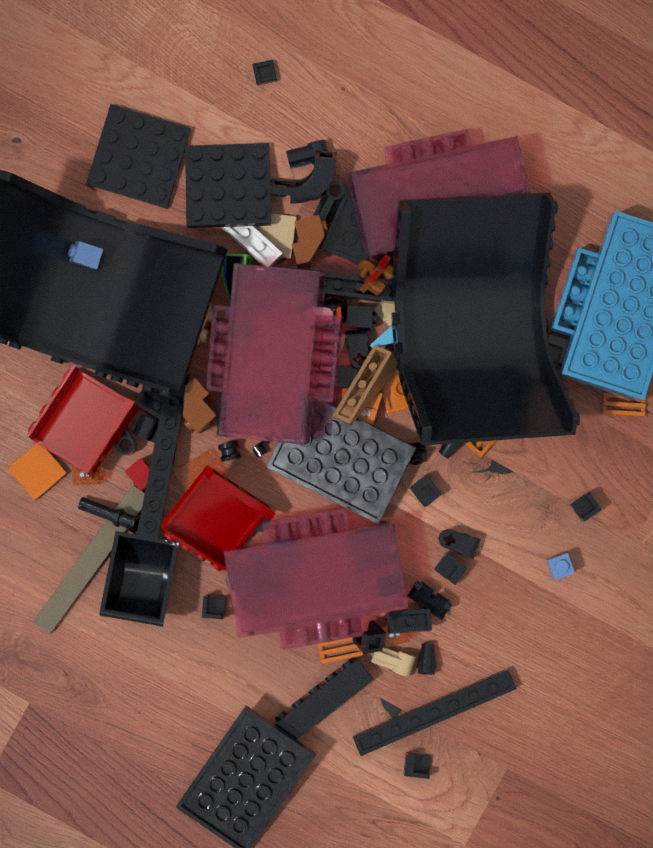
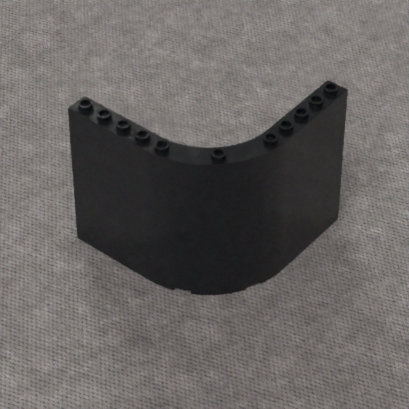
[0,170,228,398]
[391,193,580,446]

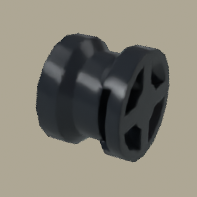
[217,441,241,462]

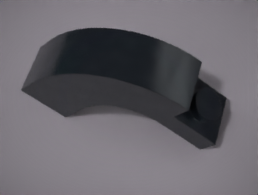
[270,150,337,204]

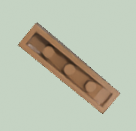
[332,345,398,425]

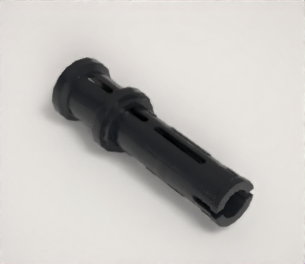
[78,497,140,533]

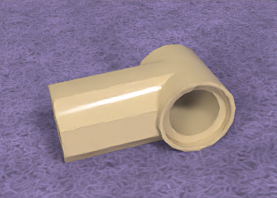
[371,647,416,677]

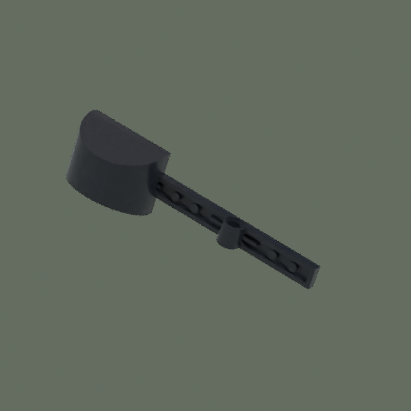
[99,374,190,627]

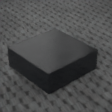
[252,60,277,86]

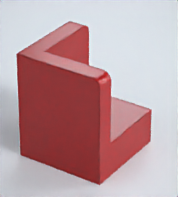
[124,458,150,491]

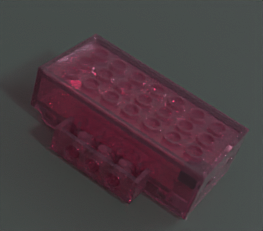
[348,129,531,261]
[206,264,343,445]
[222,508,408,650]

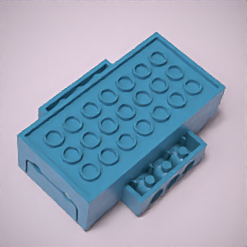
[550,211,653,402]

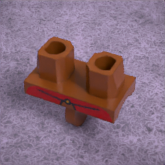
[358,255,392,296]

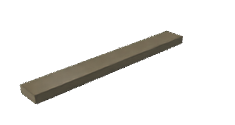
[33,485,145,634]

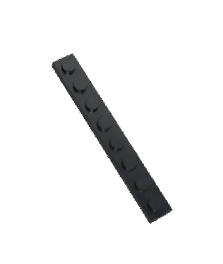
[352,669,517,756]

